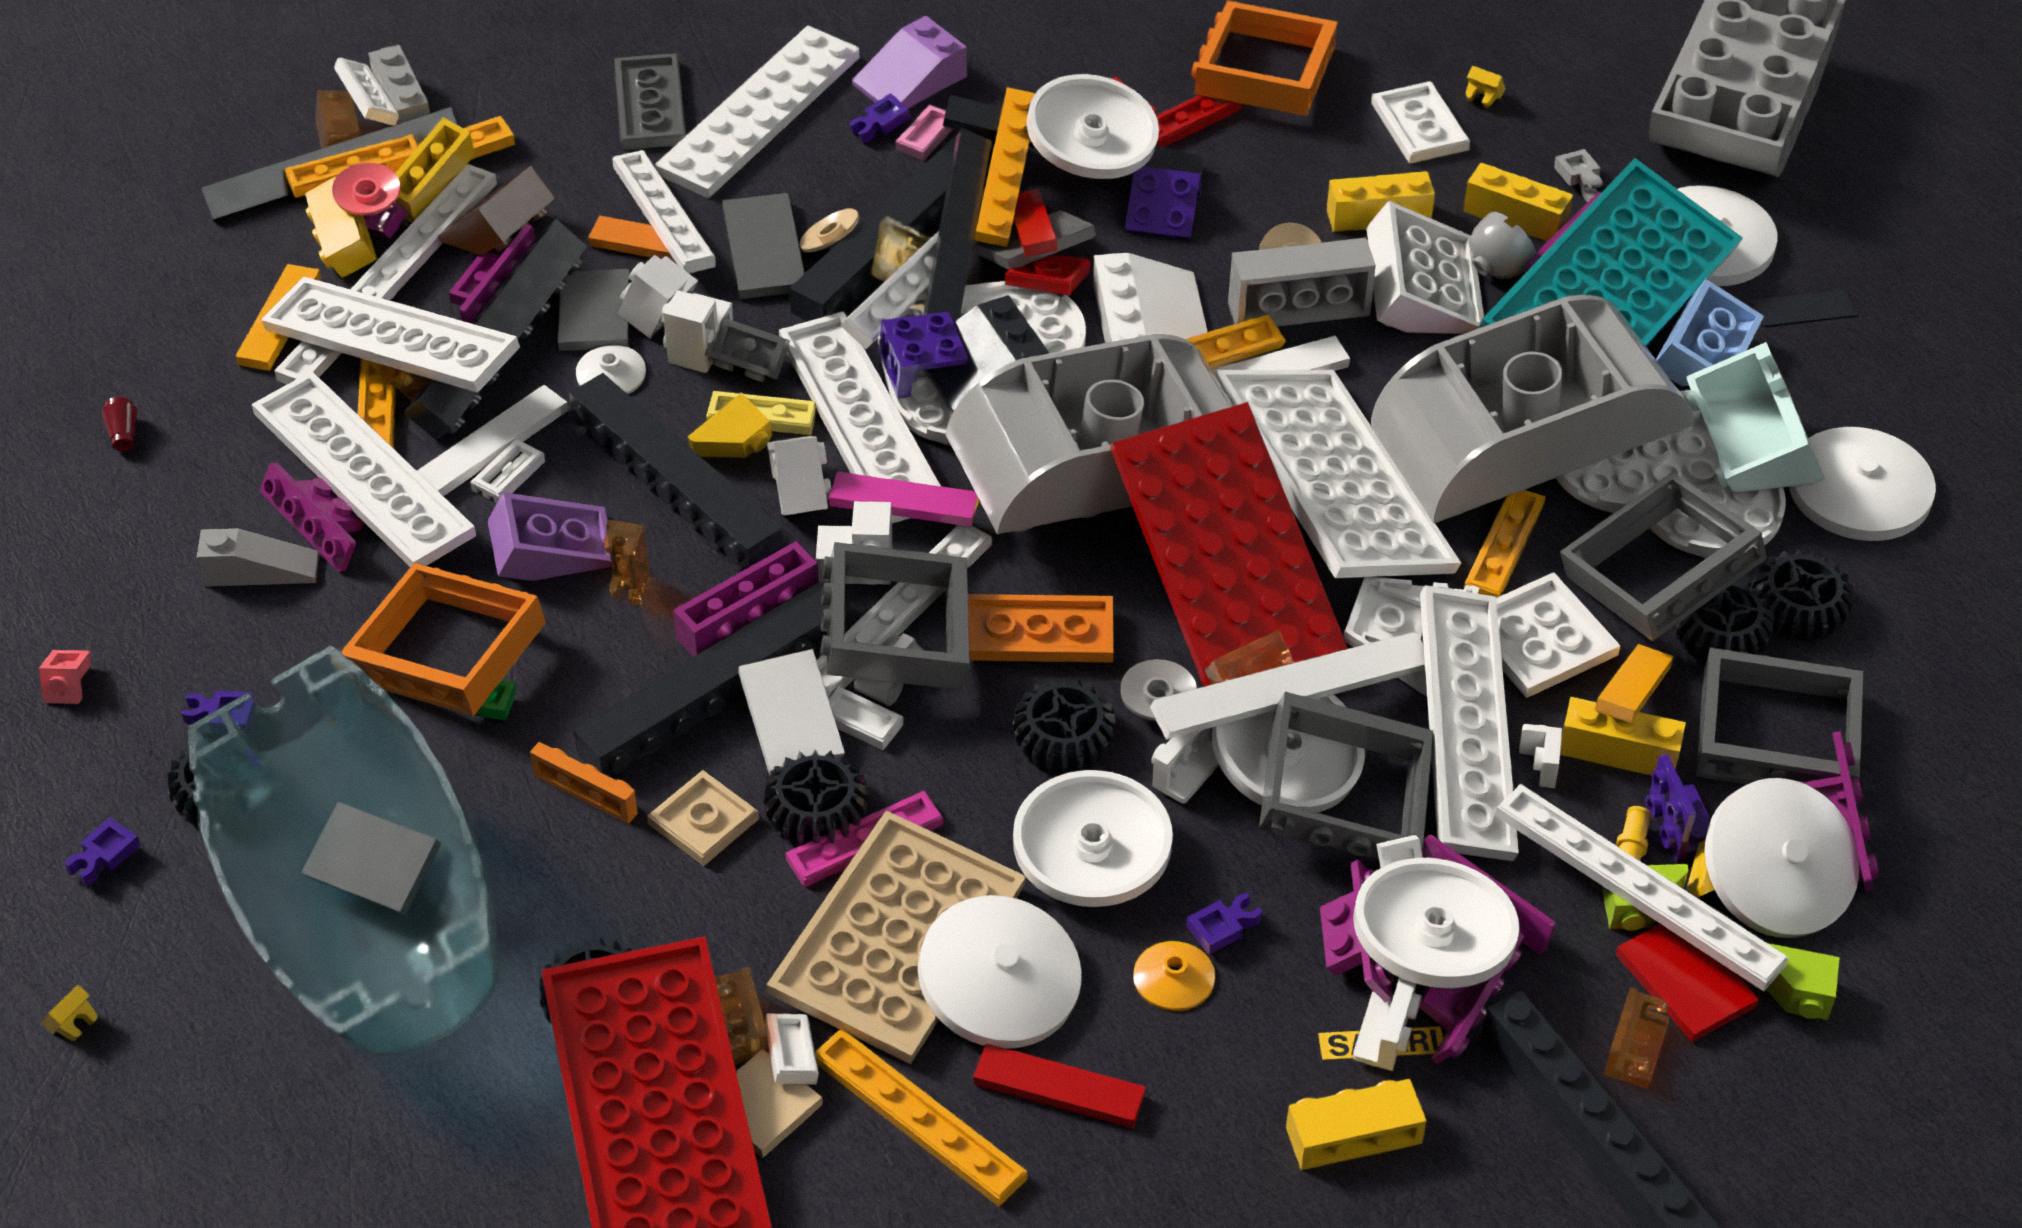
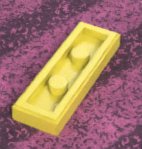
[707,391,817,435]

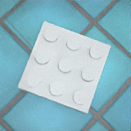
[1496,572,1620,698]

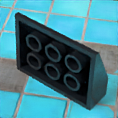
[924,295,1049,413]

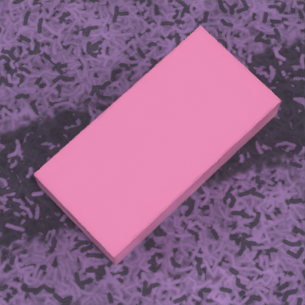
[896,105,953,161]

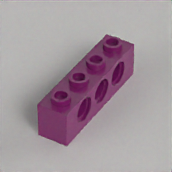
[673,541,819,657]

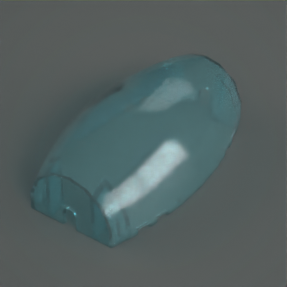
[189,646,499,1056]

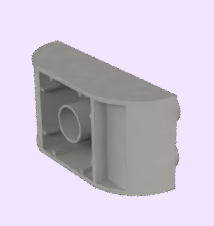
[1649,0,1846,177]
[1371,295,1693,524]
[946,334,1233,534]

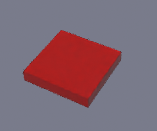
[1005,254,1091,296]

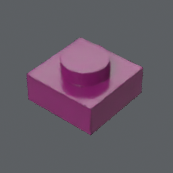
[364,203,407,240]

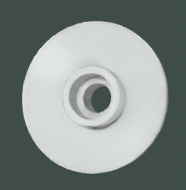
[576,345,646,394]

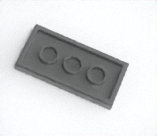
[614,53,686,150]
[722,193,804,299]

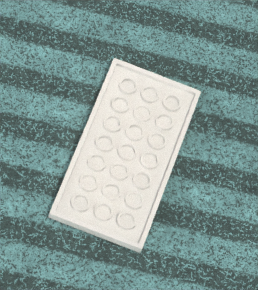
[1215,370,1461,578]

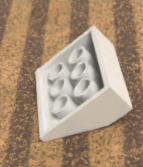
[1367,201,1484,334]
[1093,253,1207,343]

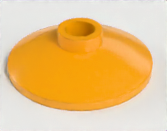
[1134,941,1215,1011]

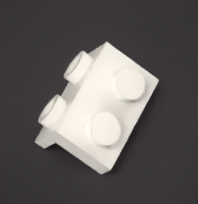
[1151,728,1219,803]
[1353,977,1421,1071]

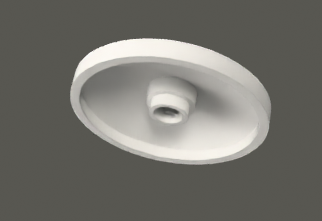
[1027,74,1159,179]
[1678,186,1777,286]
[1789,427,1936,541]
[1212,695,1365,813]
[1013,770,1172,907]
[1705,778,1859,938]
[1353,858,1519,988]
[918,896,1081,1048]

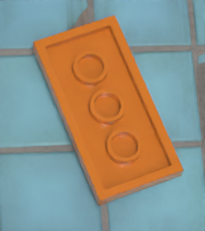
[968,594,1113,662]

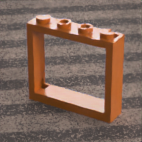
[1191,1,1338,116]
[339,563,546,716]

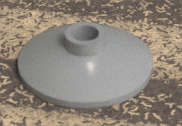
[1121,659,1197,721]

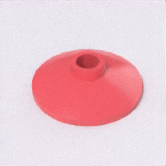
[332,163,400,215]

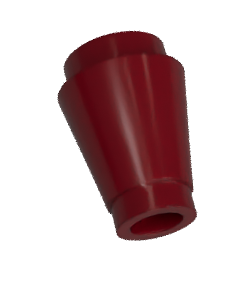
[101,397,138,451]

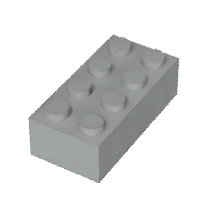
[1228,238,1376,326]

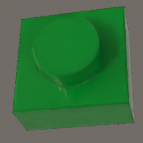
[474,680,517,720]

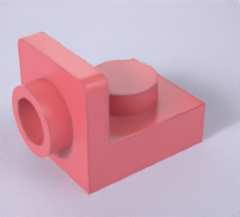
[39,650,92,704]

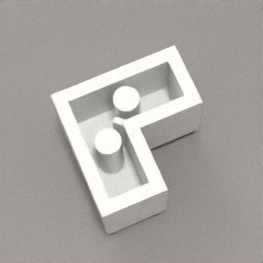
[618,255,698,338]
[661,290,733,373]
[767,436,831,515]
[816,501,892,585]

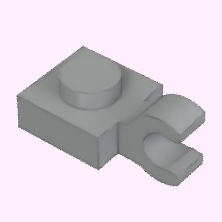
[1554,149,1603,202]

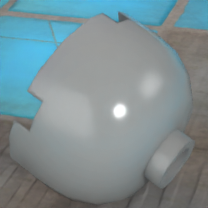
[1469,212,1536,280]

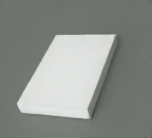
[1371,82,1470,164]
[738,649,845,775]

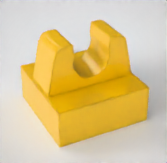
[1466,66,1505,108]
[41,985,98,1041]

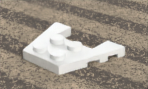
[1343,577,1479,697]

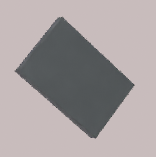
[975,210,1096,270]
[558,269,630,351]
[301,802,442,916]

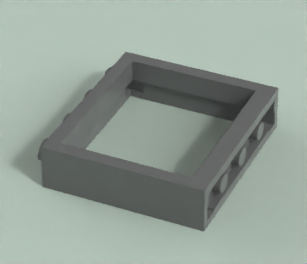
[1560,472,1767,641]
[820,542,969,690]
[1696,648,1863,785]
[1259,691,1433,859]

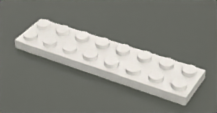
[655,26,860,199]
[261,277,520,392]
[779,312,940,523]
[252,371,476,567]
[1420,585,1519,861]

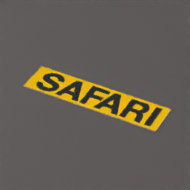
[1318,1027,1443,1060]

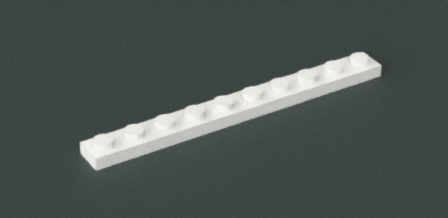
[275,164,497,384]

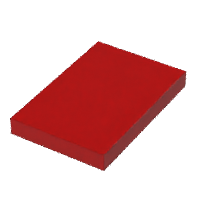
[1616,924,1759,1042]

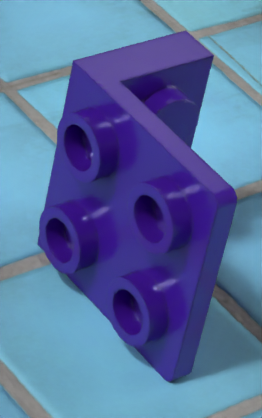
[1125,166,1202,239]
[878,312,968,398]
[1646,754,1711,863]

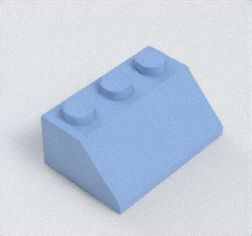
[1656,279,1764,386]

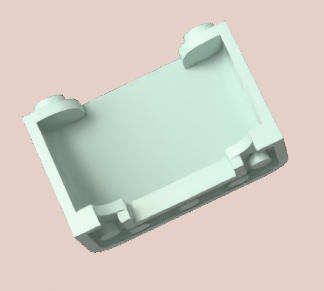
[1685,342,1825,493]

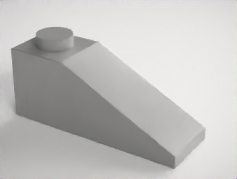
[197,528,319,587]

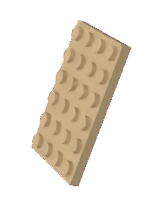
[766,810,1026,1064]

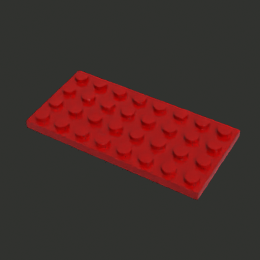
[1110,402,1348,687]
[541,936,772,1228]

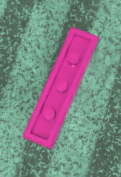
[829,471,979,527]
[786,791,943,888]

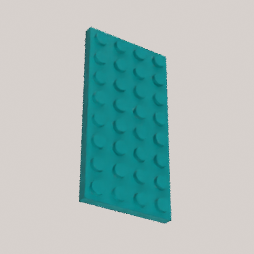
[1479,158,1743,347]

